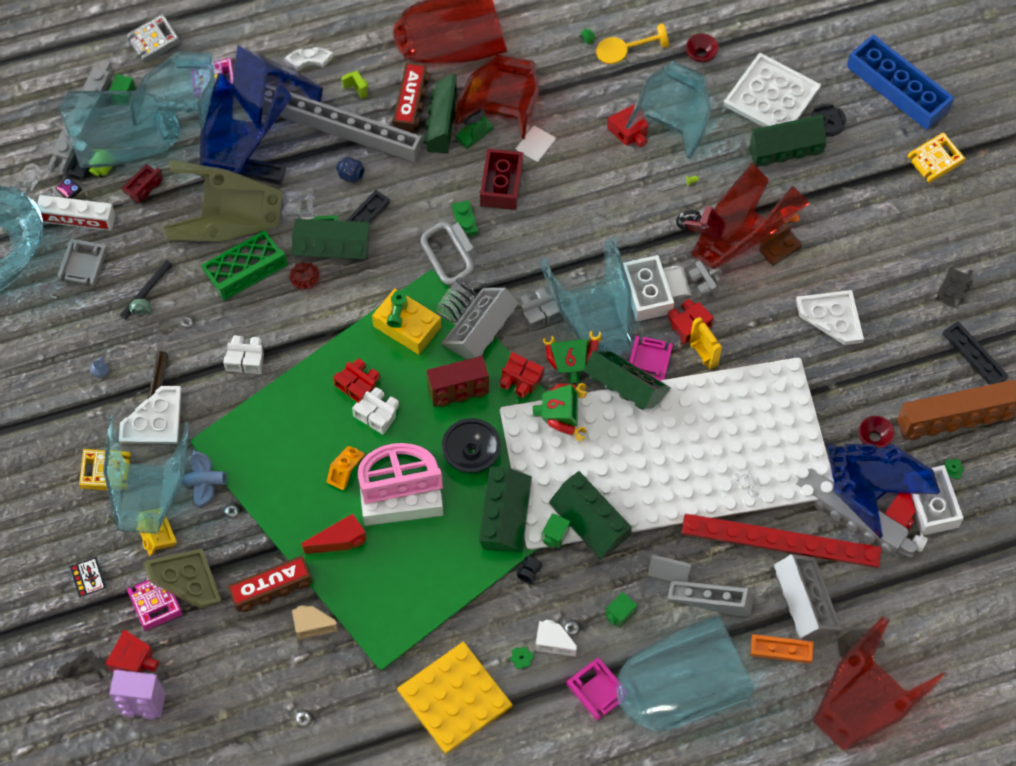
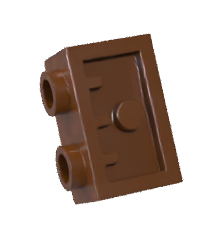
[759,223,802,266]

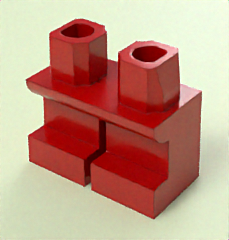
[668,299,714,345]
[500,352,544,398]
[333,358,380,403]

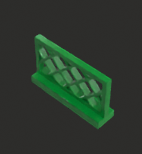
[201,231,288,301]

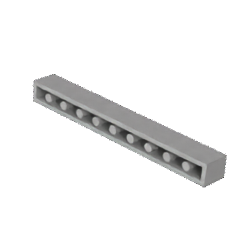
[249,81,422,162]

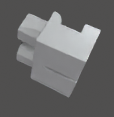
[520,288,563,332]

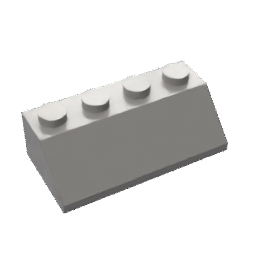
[441,288,518,359]
[774,554,842,639]

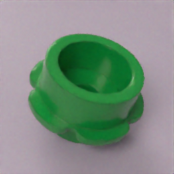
[580,28,596,45]

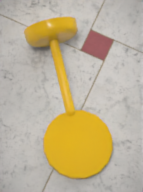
[596,23,669,64]

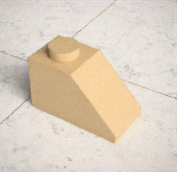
[292,605,338,639]

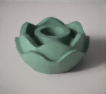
[129,299,153,316]

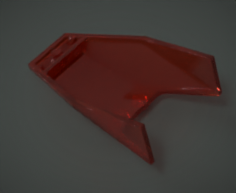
[455,54,540,139]
[691,163,810,269]

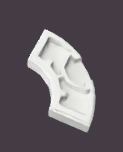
[284,47,334,71]

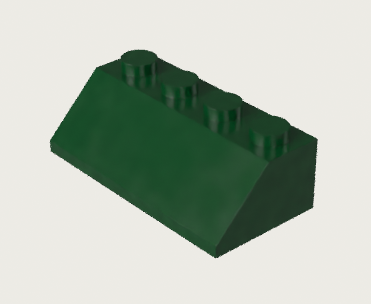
[423,74,457,154]
[749,115,826,167]
[291,218,370,259]
[583,350,671,410]
[479,467,532,552]
[549,471,632,560]

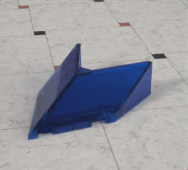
[232,45,323,128]
[827,443,940,539]

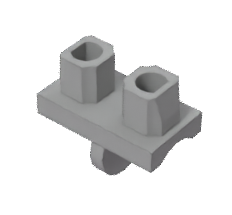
[689,261,722,297]

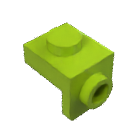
[341,71,369,99]

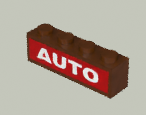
[393,63,430,134]
[227,555,314,612]

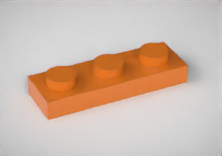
[750,634,813,664]

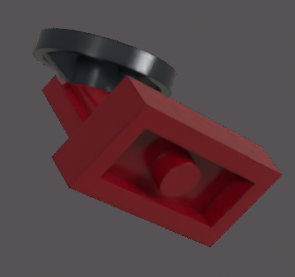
[676,206,726,240]

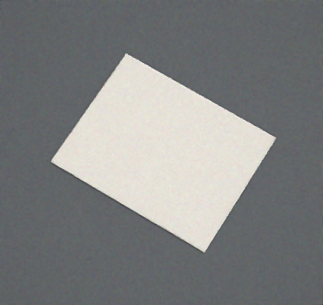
[515,126,556,162]

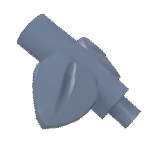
[179,451,227,507]

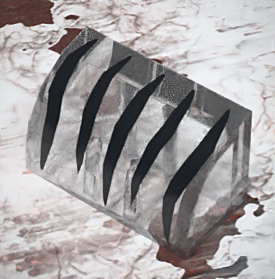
[437,278,476,325]

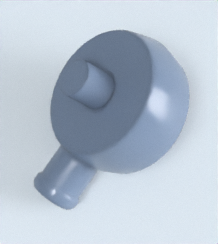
[90,357,109,378]

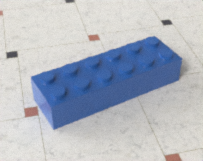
[846,34,954,130]

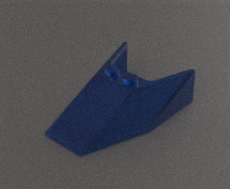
[199,73,292,177]

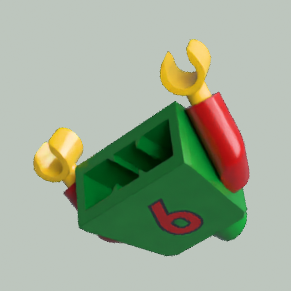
[543,331,602,383]
[533,383,587,441]

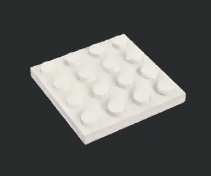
[723,53,821,127]

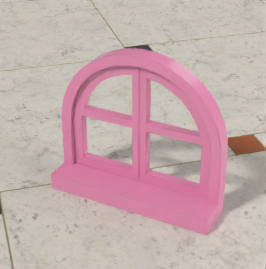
[358,443,443,504]

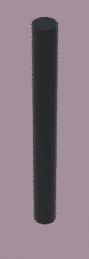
[120,260,172,320]

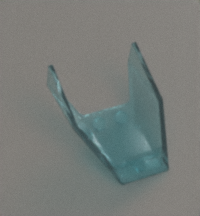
[129,52,215,129]
[625,60,711,159]

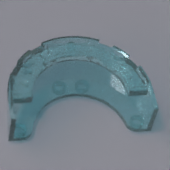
[0,186,44,292]

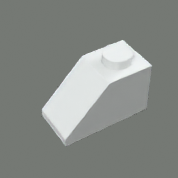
[536,620,577,657]

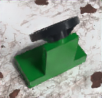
[455,108,494,149]

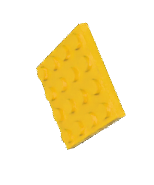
[397,641,512,755]

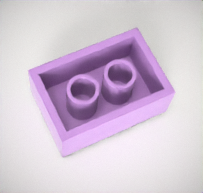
[109,670,166,720]

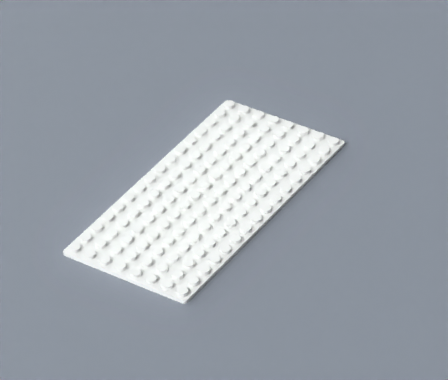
[500,358,835,550]

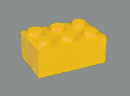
[372,288,441,355]

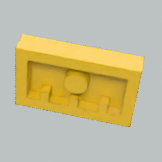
[136,509,177,556]

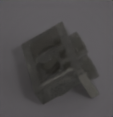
[935,267,974,309]

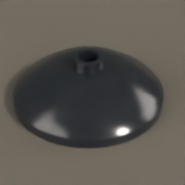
[442,418,501,473]

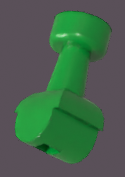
[387,290,408,328]

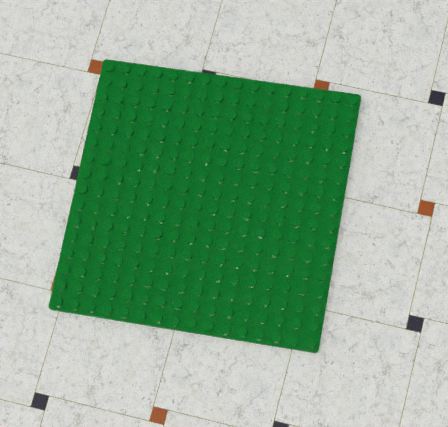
[191,270,547,670]

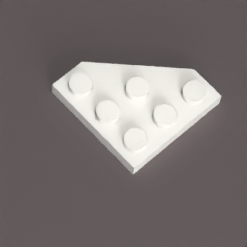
[796,290,864,345]
[119,386,182,444]

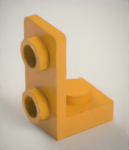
[326,446,365,491]

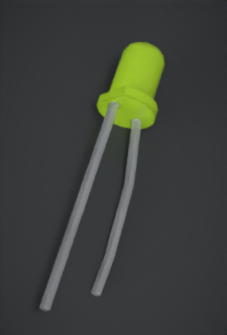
[657,176,699,191]

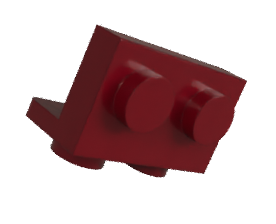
[122,164,163,203]

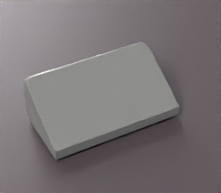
[648,555,691,582]

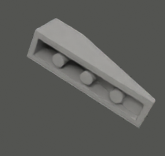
[667,581,754,617]

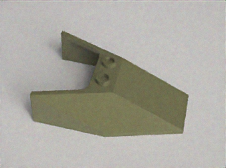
[164,159,282,242]

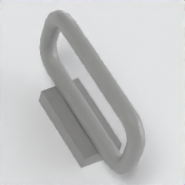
[420,222,480,285]

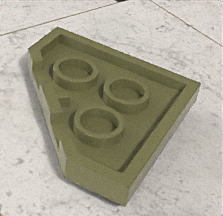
[144,548,221,609]

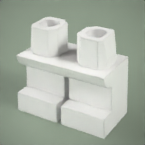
[223,335,264,374]
[352,387,399,435]

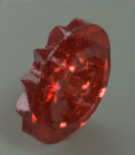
[289,262,319,289]

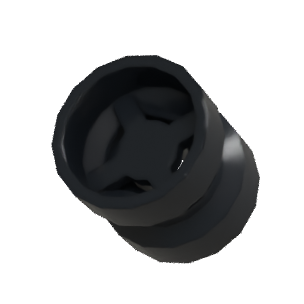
[516,556,543,584]

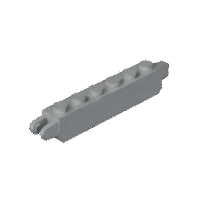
[48,60,113,175]
[796,468,917,559]

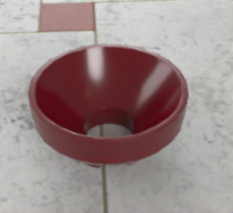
[686,33,718,63]
[858,416,895,450]

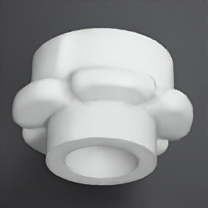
[912,534,928,552]

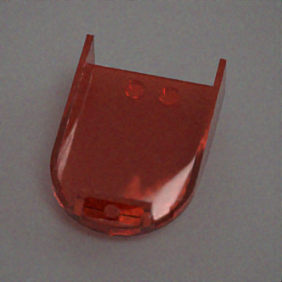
[393,0,508,63]

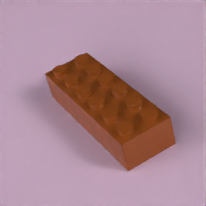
[897,380,1016,440]

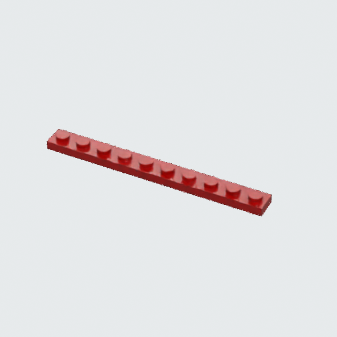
[681,513,881,568]

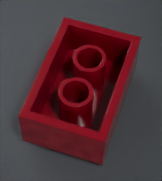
[480,148,523,210]
[426,356,489,407]

